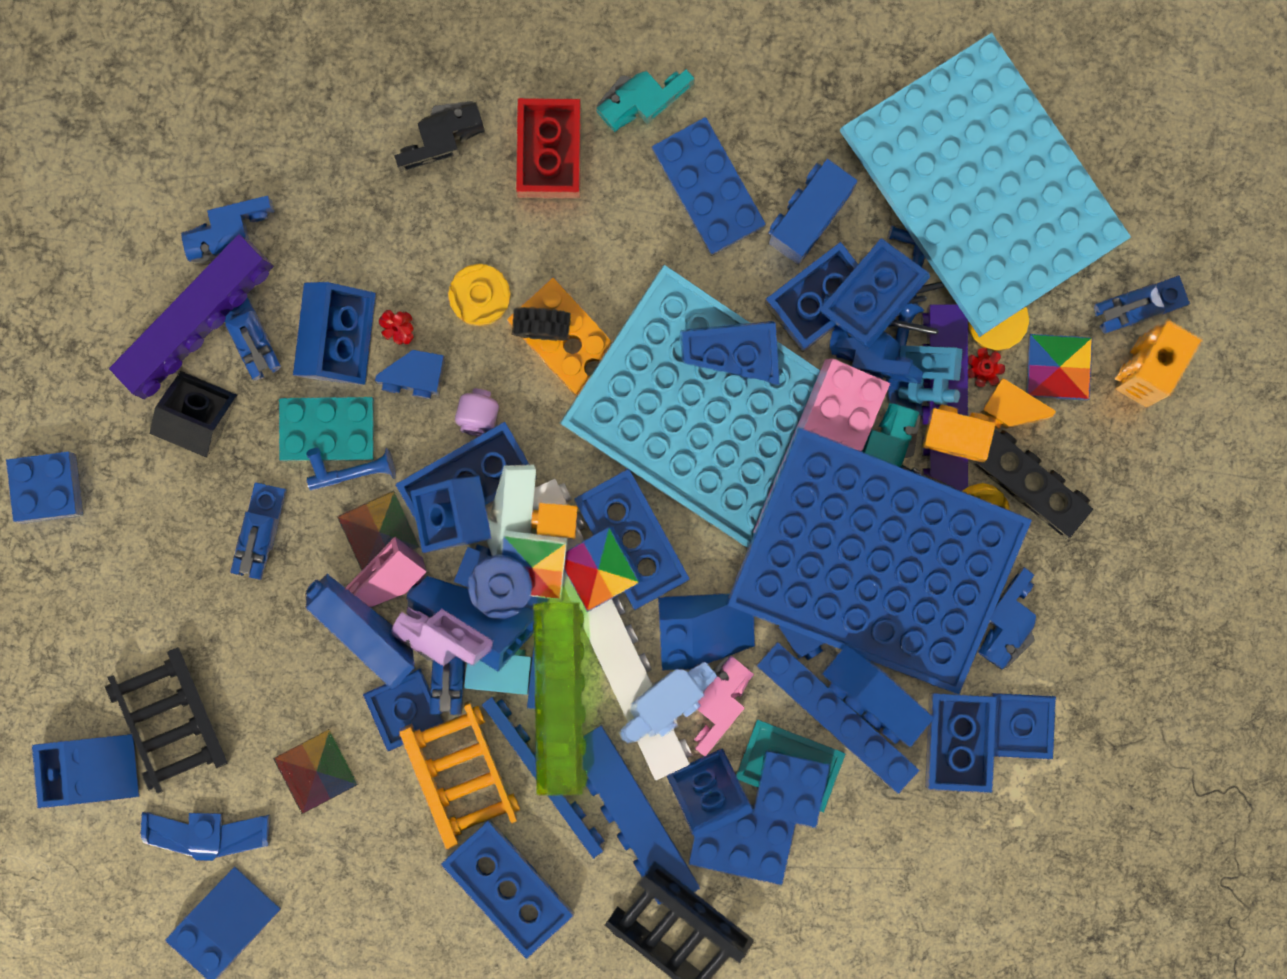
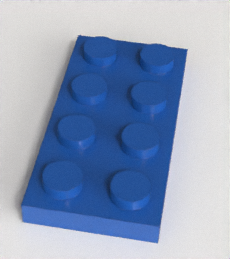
[652,117,766,256]

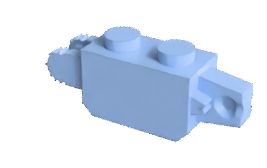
[620,662,717,744]

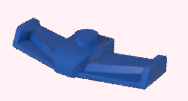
[141,811,270,861]

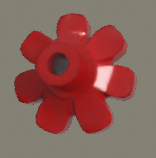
[379,310,414,345]
[968,348,1005,388]

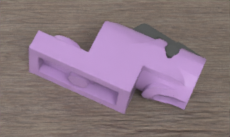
[391,607,493,666]

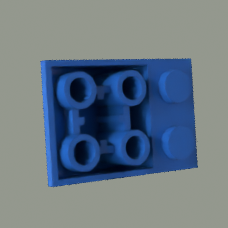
[32,734,140,808]

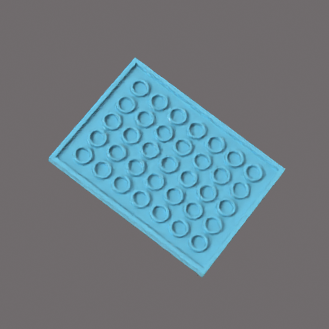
[839,33,1131,337]
[560,265,820,548]

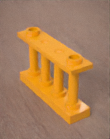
[399,700,521,849]

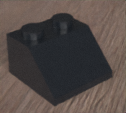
[149,371,237,458]

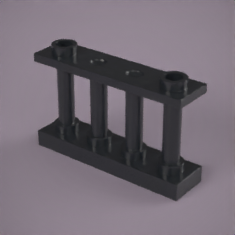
[105,647,228,794]
[604,861,755,979]

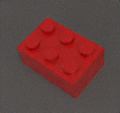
[516,98,581,199]

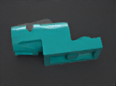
[596,69,694,132]
[862,403,920,467]

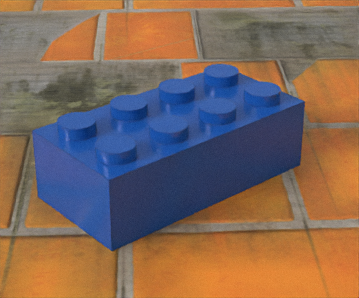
[395,422,538,520]

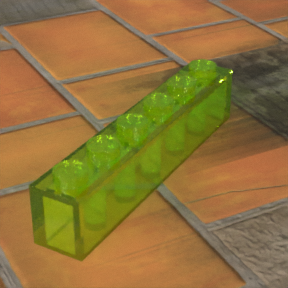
[533,602,587,795]

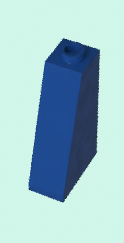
[305,574,415,690]
[406,576,537,672]

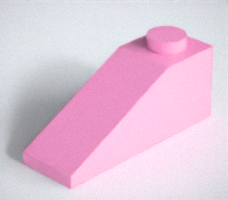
[346,537,426,607]

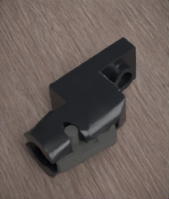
[394,101,485,173]

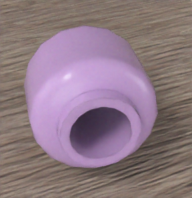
[455,388,499,436]

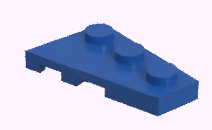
[680,321,780,385]

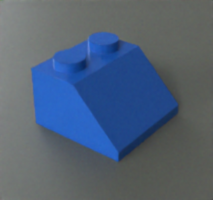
[410,476,492,553]

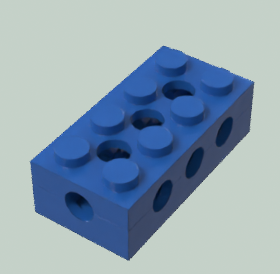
[574,469,690,610]
[441,820,575,959]

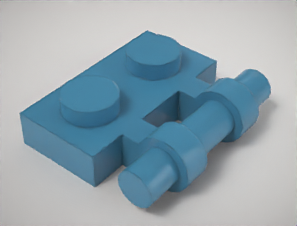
[898,345,962,405]

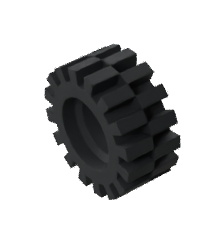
[512,307,571,341]

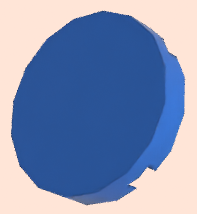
[468,555,532,619]

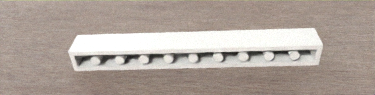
[533,479,692,781]

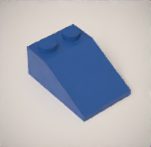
[658,593,755,671]
[165,867,281,979]

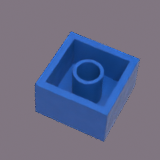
[6,451,84,524]
[753,750,830,828]

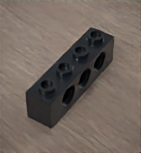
[969,429,1093,540]

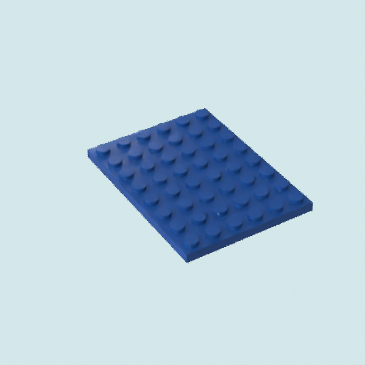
[726,427,1032,695]

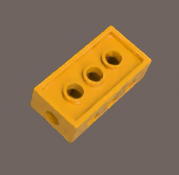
[507,278,612,397]
[1115,320,1202,408]

